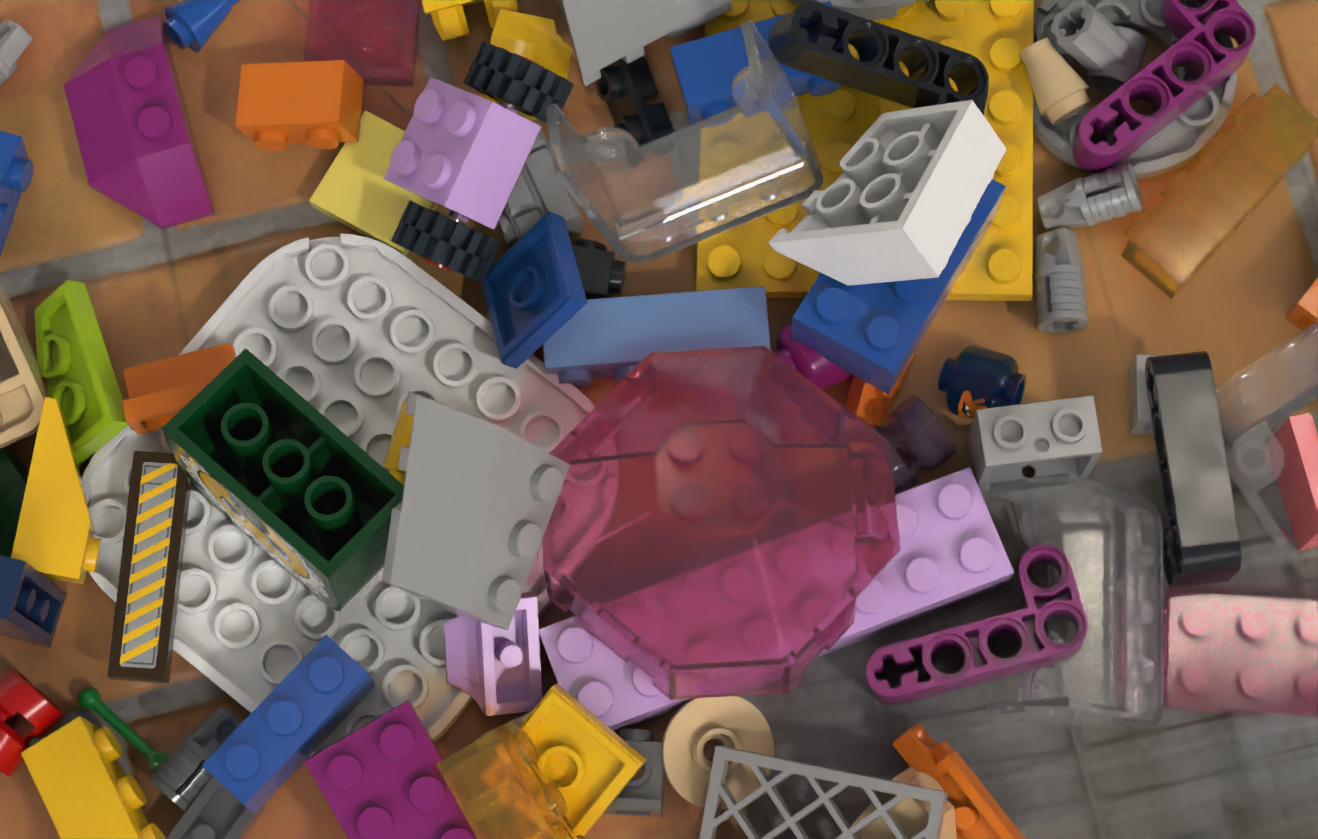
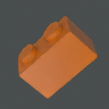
[235,60,364,151]

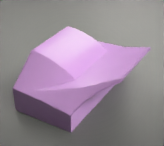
[443,592,542,716]

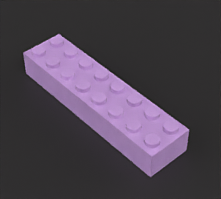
[539,467,1014,734]

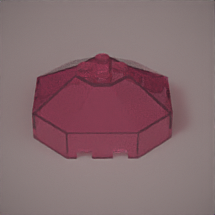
[542,346,900,700]

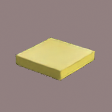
[309,110,438,256]

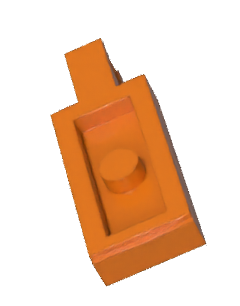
[892,723,1026,839]

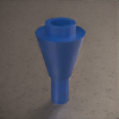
[163,0,240,52]

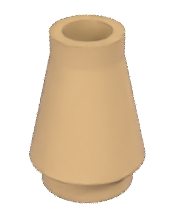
[1019,37,1091,125]

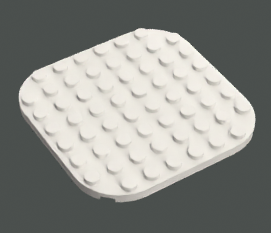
[82,233,621,757]

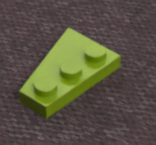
[34,279,129,468]

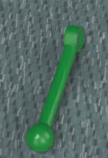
[78,687,170,773]

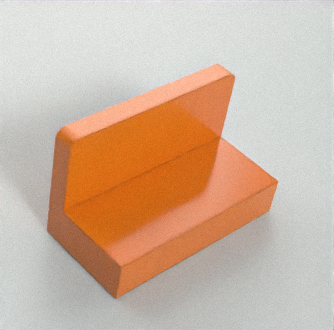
[122,343,236,435]

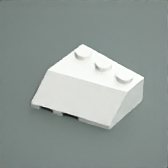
[769,100,1007,286]

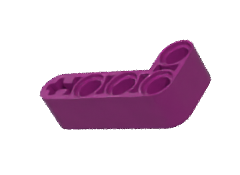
[1072,0,1256,173]
[865,544,1088,706]

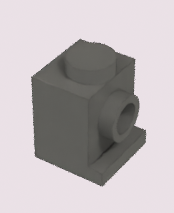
[604,729,664,817]

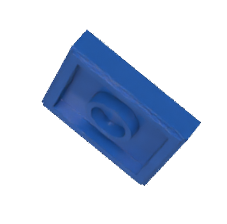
[481,211,587,369]

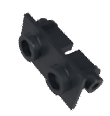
[595,56,677,168]

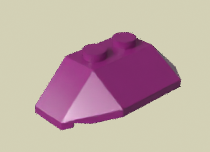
[64,15,215,230]

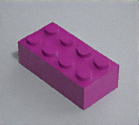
[304,699,490,839]

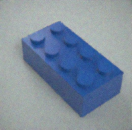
[790,179,1006,394]

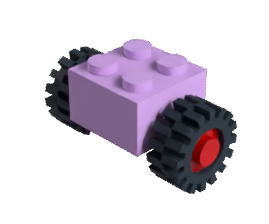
[384,42,574,283]

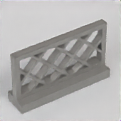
[699,745,948,839]

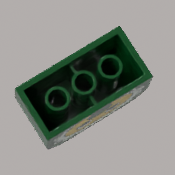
[161,348,404,611]

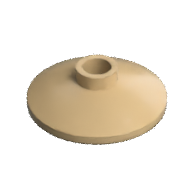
[661,693,774,810]

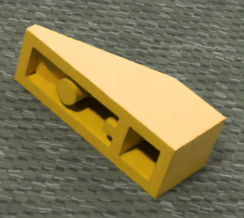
[11,397,102,585]

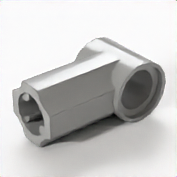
[1050,1,1148,96]

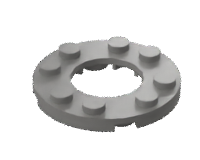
[1033,0,1237,180]

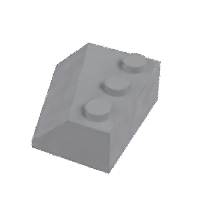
[557,0,732,86]
[382,392,570,631]

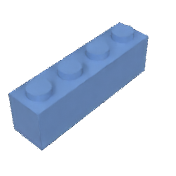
[543,286,771,388]

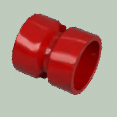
[0,666,66,777]

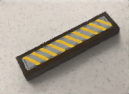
[107,451,191,683]

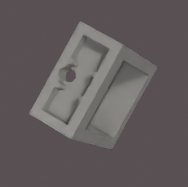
[964,395,1103,495]

